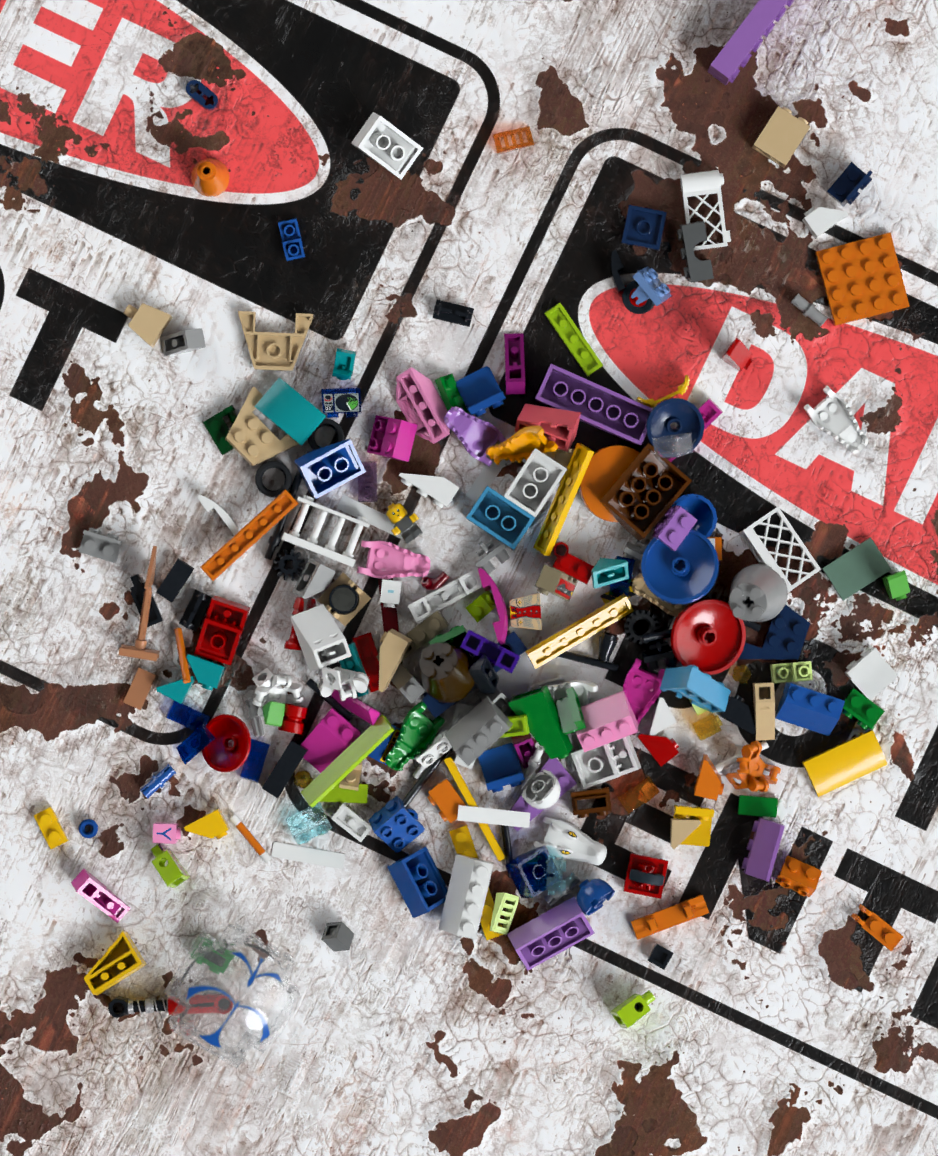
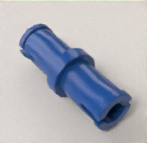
[140,764,176,799]

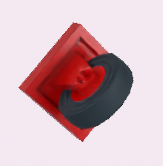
[623,853,668,899]

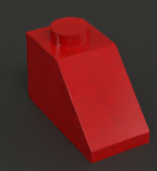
[637,733,679,767]

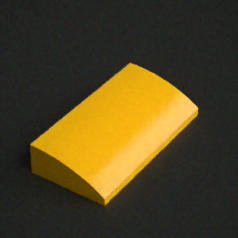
[802,730,887,797]

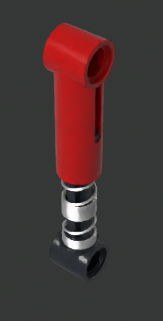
[108,993,234,1018]

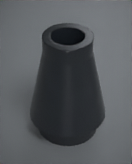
[598,632,618,662]

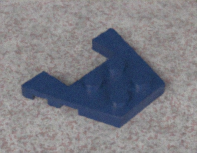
[738,604,810,660]

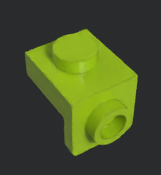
[466,591,496,623]

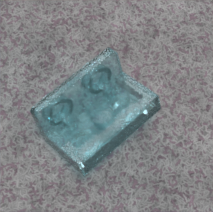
[286,802,332,845]

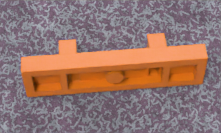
[631,895,709,940]

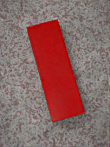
[353,632,389,692]

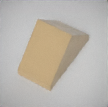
[670,818,701,849]

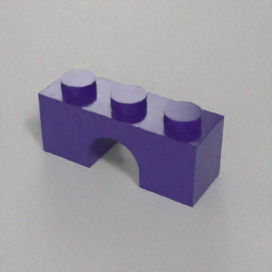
[460,630,521,673]

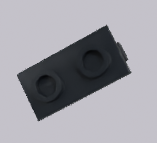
[432,300,474,327]
[179,589,213,632]

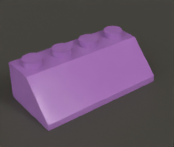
[507,897,595,970]

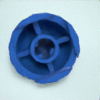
[576,879,615,916]

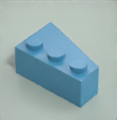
[660,665,731,713]

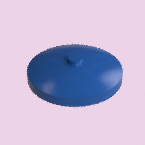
[641,529,719,604]

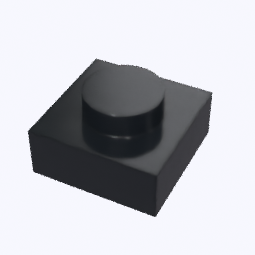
[647,943,674,970]

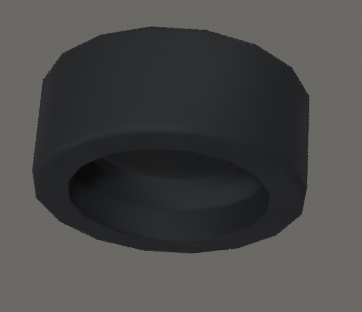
[308,418,344,450]
[255,461,292,497]

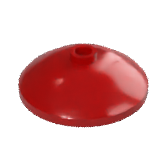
[201,714,251,772]

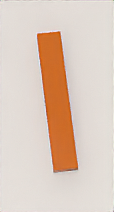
[200,489,299,581]

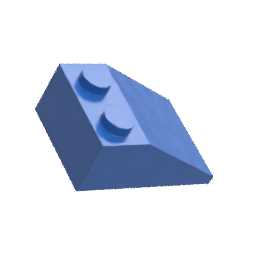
[294,439,366,499]

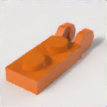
[851,904,903,952]

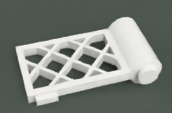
[680,170,731,250]

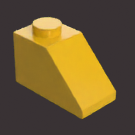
[184,809,230,840]

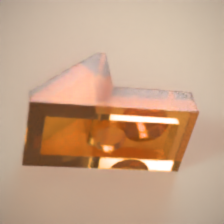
[617,776,660,814]

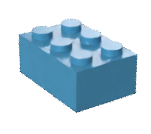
[466,486,535,550]

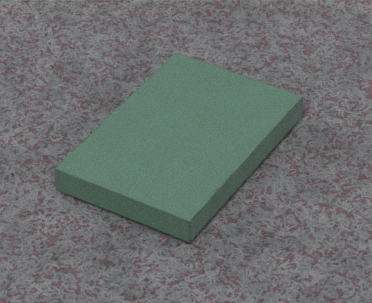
[822,537,892,601]

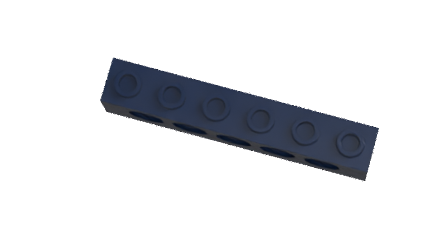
[421,630,528,718]

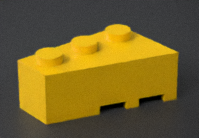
[84,931,147,995]

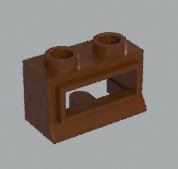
[570,787,612,818]

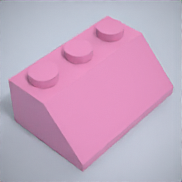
[576,691,639,752]

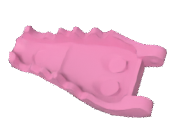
[357,540,430,579]

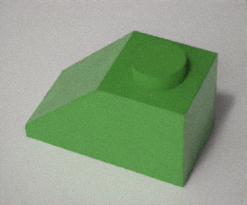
[882,570,910,601]

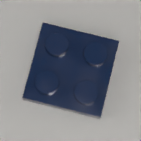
[621,205,667,251]

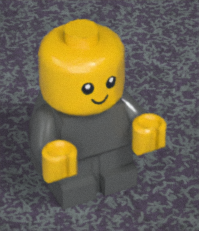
[386,503,423,544]

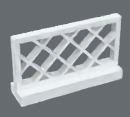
[739,507,821,593]

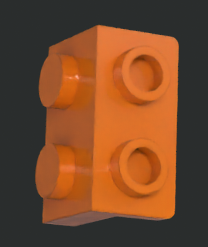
[775,855,822,897]

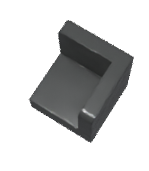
[322,921,354,952]

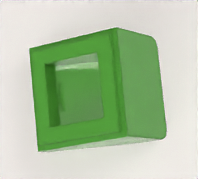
[262,701,285,727]

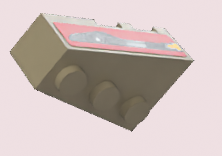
[535,564,578,602]

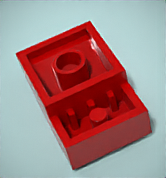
[194,595,250,666]

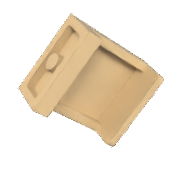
[752,106,810,168]

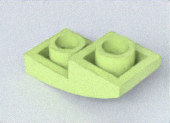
[770,661,813,683]

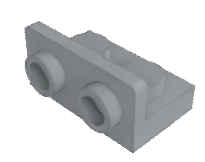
[79,528,123,563]

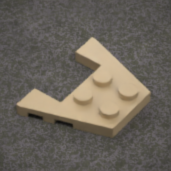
[238,311,313,371]
[226,387,300,466]

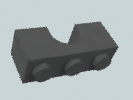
[677,221,714,283]

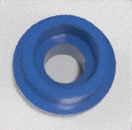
[79,819,98,838]

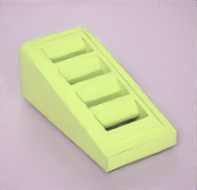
[490,893,519,935]

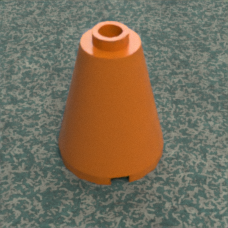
[191,158,230,197]

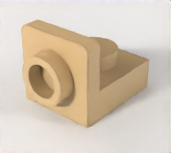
[339,762,363,791]

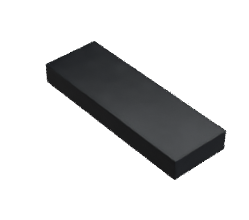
[262,740,308,798]

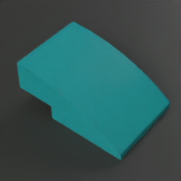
[254,378,326,446]

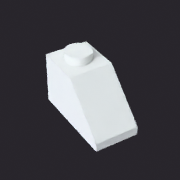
[802,207,849,239]

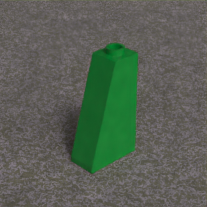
[508,685,573,759]

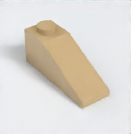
[379,629,412,692]

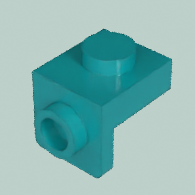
[332,348,356,380]

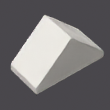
[648,697,676,735]

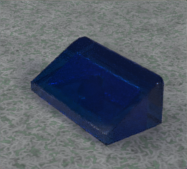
[176,724,216,765]

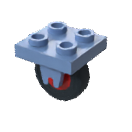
[622,266,672,314]

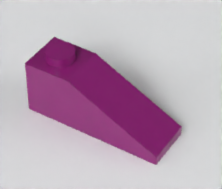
[504,333,525,395]

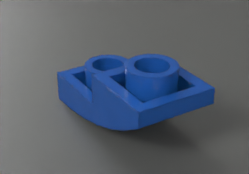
[278,218,305,261]

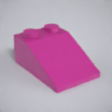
[301,708,362,773]

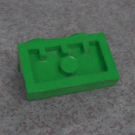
[841,688,885,730]

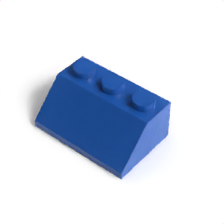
[775,682,845,736]
[387,847,448,918]

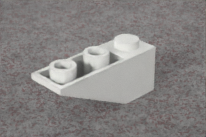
[399,473,460,508]

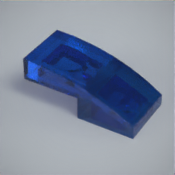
[609,556,635,598]
[165,700,210,734]
[240,739,270,783]

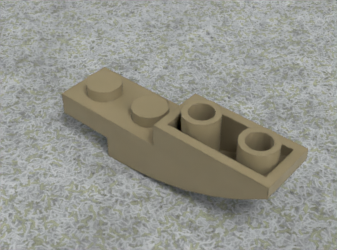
[376,610,449,661]

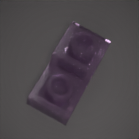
[358,461,378,502]

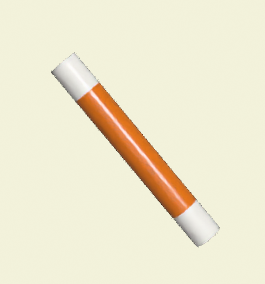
[230,814,272,863]

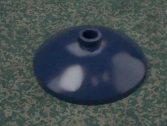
[646,398,704,456]

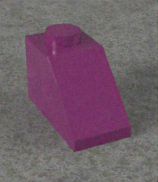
[511,733,542,769]

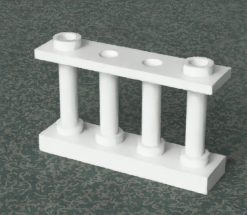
[282,495,370,567]

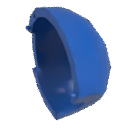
[671,494,717,538]

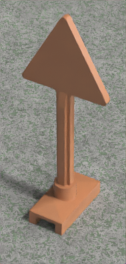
[119,546,160,661]

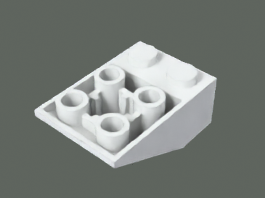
[290,604,352,671]

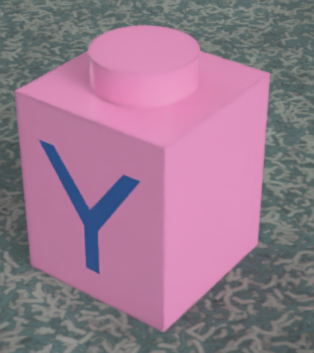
[152,822,181,844]

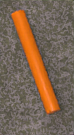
[174,628,191,683]

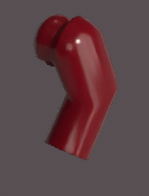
[421,572,450,590]

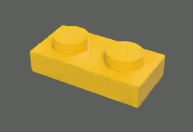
[33,806,69,849]

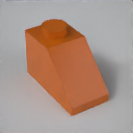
[694,754,724,801]

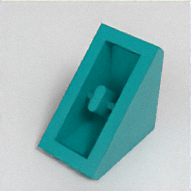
[591,558,629,589]
[156,676,195,704]

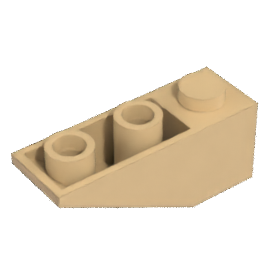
[752,682,775,741]

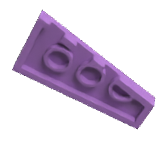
[509,757,577,831]

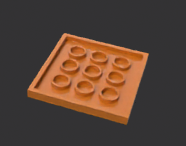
[816,232,910,326]

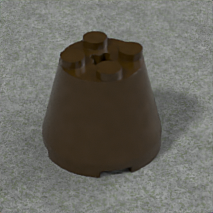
[420,643,476,703]

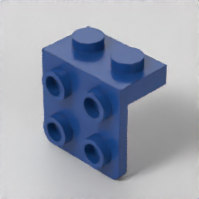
[456,366,506,417]
[478,743,525,793]
[368,796,425,852]

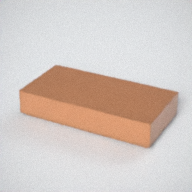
[123,667,157,710]

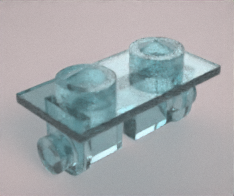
[546,856,566,895]

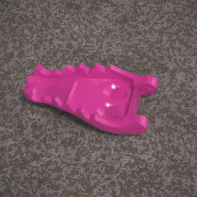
[623,658,665,726]

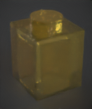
[691,713,723,741]

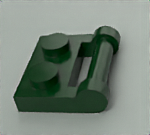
[203,405,237,455]

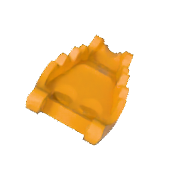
[486,426,558,465]

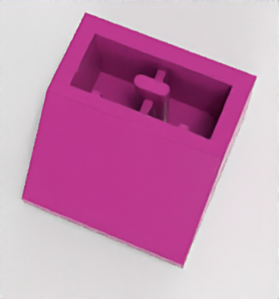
[367,415,418,462]

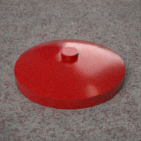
[671,598,746,675]

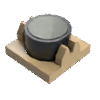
[317,572,371,626]

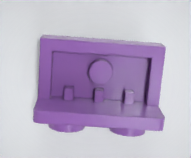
[652,506,698,551]

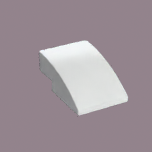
[571,736,641,789]

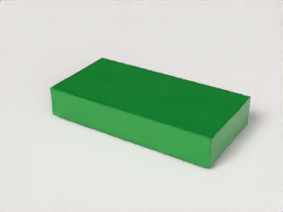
[738,795,778,818]

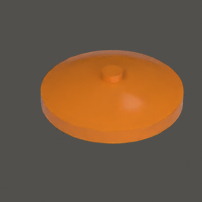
[579,445,639,522]

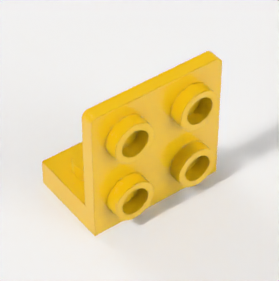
[673,805,714,847]

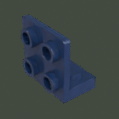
[826,162,873,207]

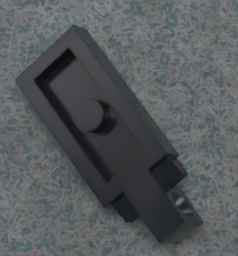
[130,574,164,627]

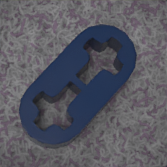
[186,80,219,110]

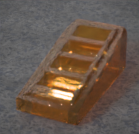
[492,126,534,155]

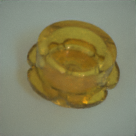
[732,665,751,684]
[294,771,313,788]

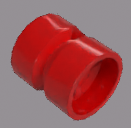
[278,703,307,734]

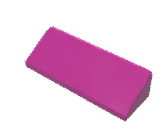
[331,689,380,725]

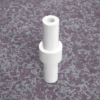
[525,745,544,778]

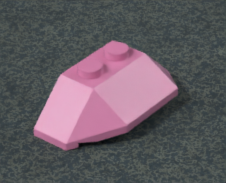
[396,367,450,444]

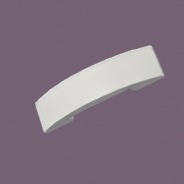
[197,494,246,559]
[407,569,483,623]

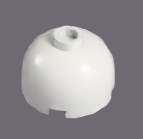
[521,770,561,809]

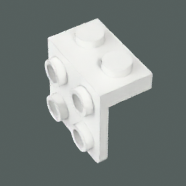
[844,647,897,700]

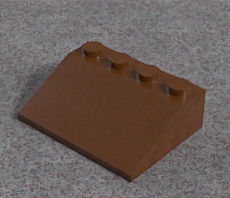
[600,443,692,541]

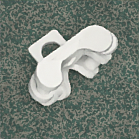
[317,667,369,701]
[252,668,303,718]

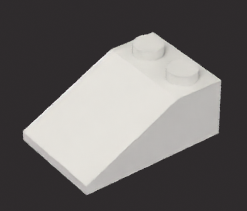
[351,112,423,179]
[504,448,567,517]

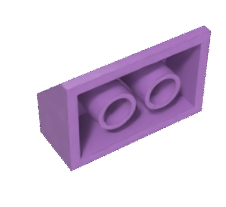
[742,817,785,882]

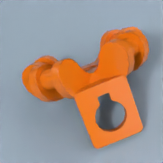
[726,740,781,792]

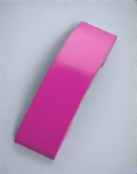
[478,568,508,645]

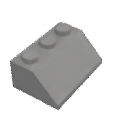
[445,696,513,766]

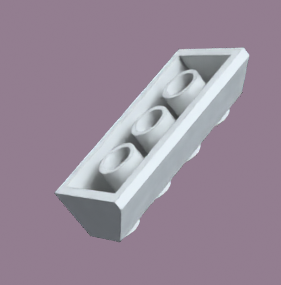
[439,854,494,940]

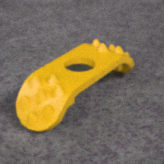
[637,375,690,408]

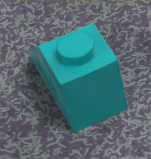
[186,654,225,691]

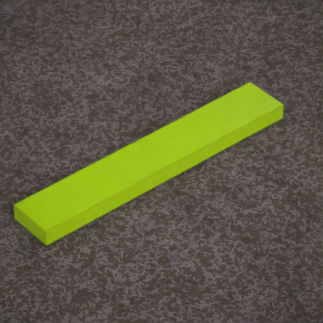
[301,715,395,807]

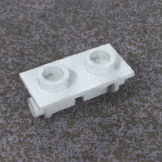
[415,732,452,769]

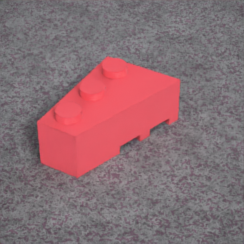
[515,404,581,452]

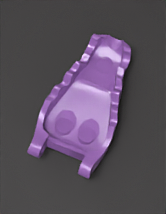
[444,406,507,467]

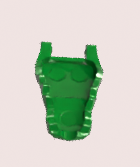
[385,701,445,771]

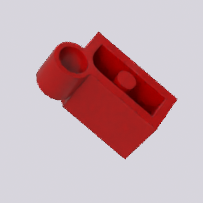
[552,542,594,584]

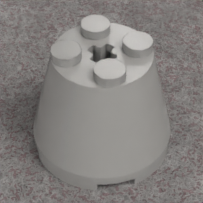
[729,564,788,622]

